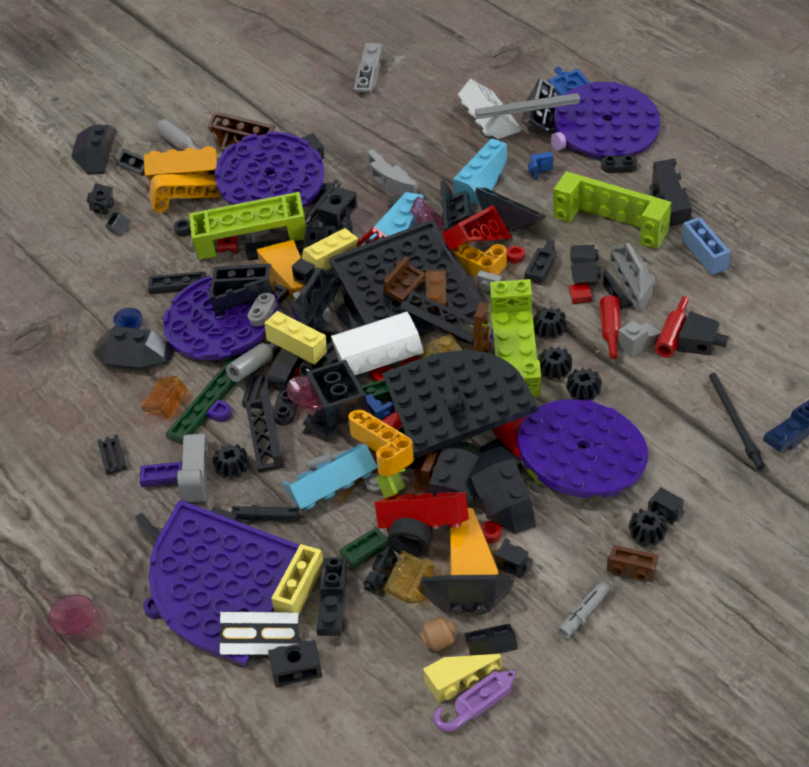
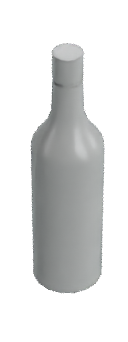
[156,119,199,151]
[226,343,280,382]

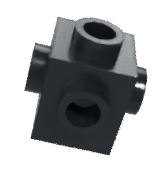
[87,183,114,215]
[304,222,335,246]

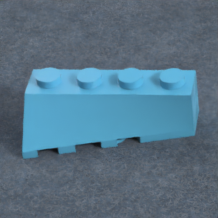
[453,138,507,205]
[281,444,377,510]

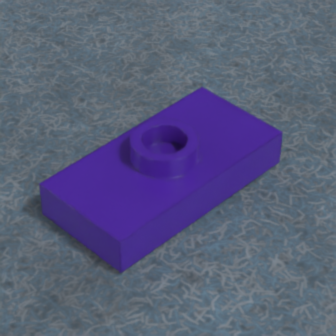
[140,462,182,487]

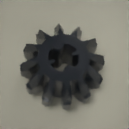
[533,307,567,340]
[538,346,572,380]
[566,367,602,401]
[212,443,249,480]
[628,507,668,547]

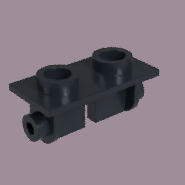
[364,546,400,597]

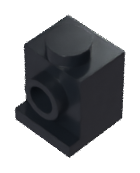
[648,487,685,525]
[495,538,533,578]

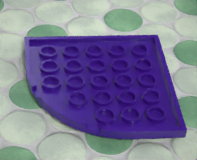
[149,500,300,667]

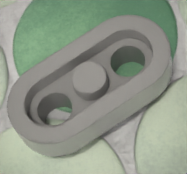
[248,293,277,326]

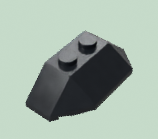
[521,77,557,133]
[71,124,116,175]
[475,187,546,231]
[291,268,340,329]
[93,326,174,370]
[429,441,481,505]
[470,446,536,534]
[418,575,515,615]

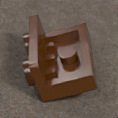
[383,256,426,304]
[606,545,659,582]

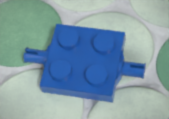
[548,66,590,96]

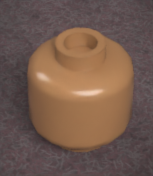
[420,616,457,652]

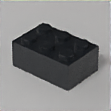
[307,359,369,427]

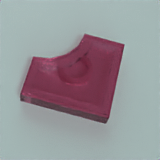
[410,196,444,231]

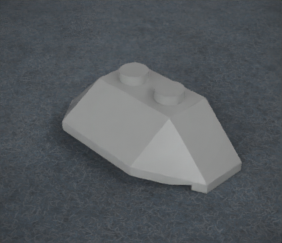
[610,243,655,313]

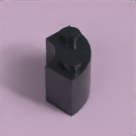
[570,245,601,283]

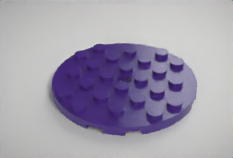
[554,81,660,160]
[215,132,324,207]
[163,276,280,361]
[517,399,648,498]

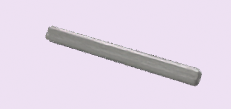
[475,93,580,119]

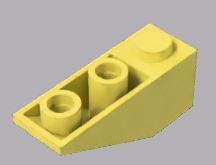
[423,654,502,703]

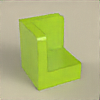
[375,469,406,497]

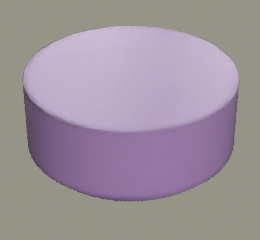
[551,132,566,151]

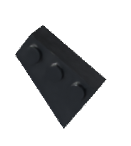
[649,158,692,226]
[208,264,277,312]

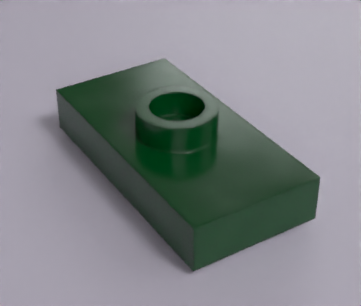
[339,527,389,569]

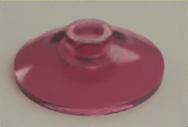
[286,376,318,408]
[48,594,95,635]

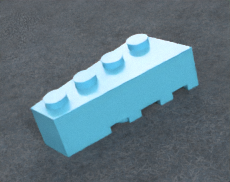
[365,192,424,244]

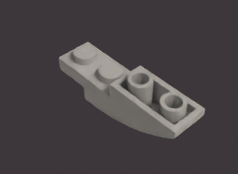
[354,43,382,92]
[367,149,418,196]

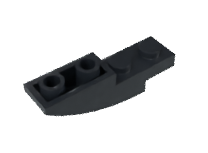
[316,557,347,636]

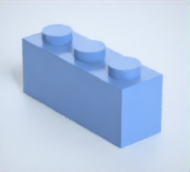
[682,217,731,275]

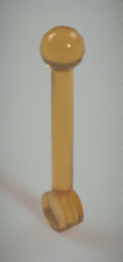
[337,477,366,504]

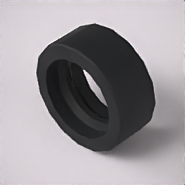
[387,518,433,557]

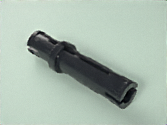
[231,505,299,522]

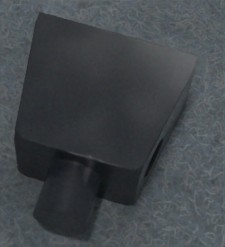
[677,311,729,355]

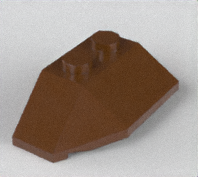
[208,111,276,151]

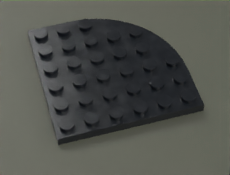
[382,350,539,459]

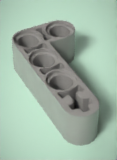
[177,433,208,503]

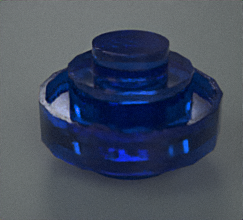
[113,308,143,329]

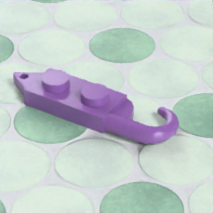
[433,670,516,732]

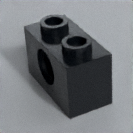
[318,186,358,229]
[268,640,323,687]

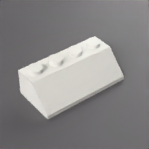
[458,78,522,139]
[331,312,424,375]

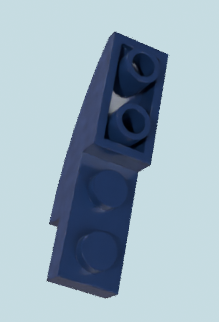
[763,400,809,452]

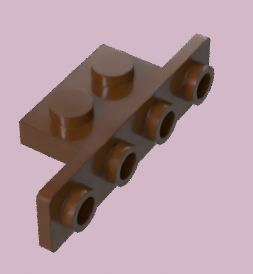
[404,449,441,496]

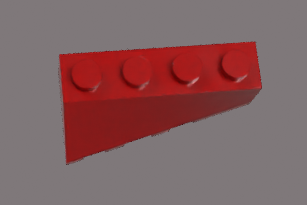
[442,205,512,250]
[374,492,469,532]

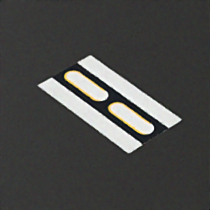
[220,612,298,654]

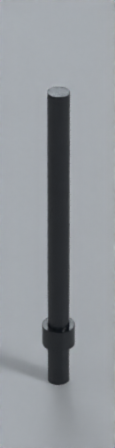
[709,373,765,471]

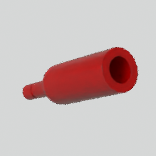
[599,295,621,359]
[655,296,689,358]

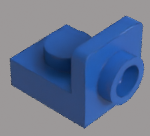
[528,152,553,180]
[366,394,395,420]

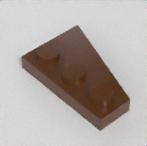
[472,302,492,353]

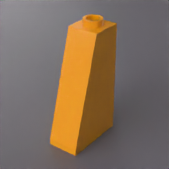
[257,240,304,301]
[451,508,498,575]

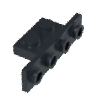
[439,180,472,232]

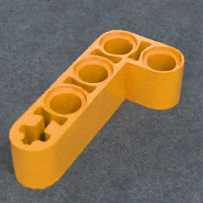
[149,174,221,213]
[453,244,507,277]
[348,410,414,477]

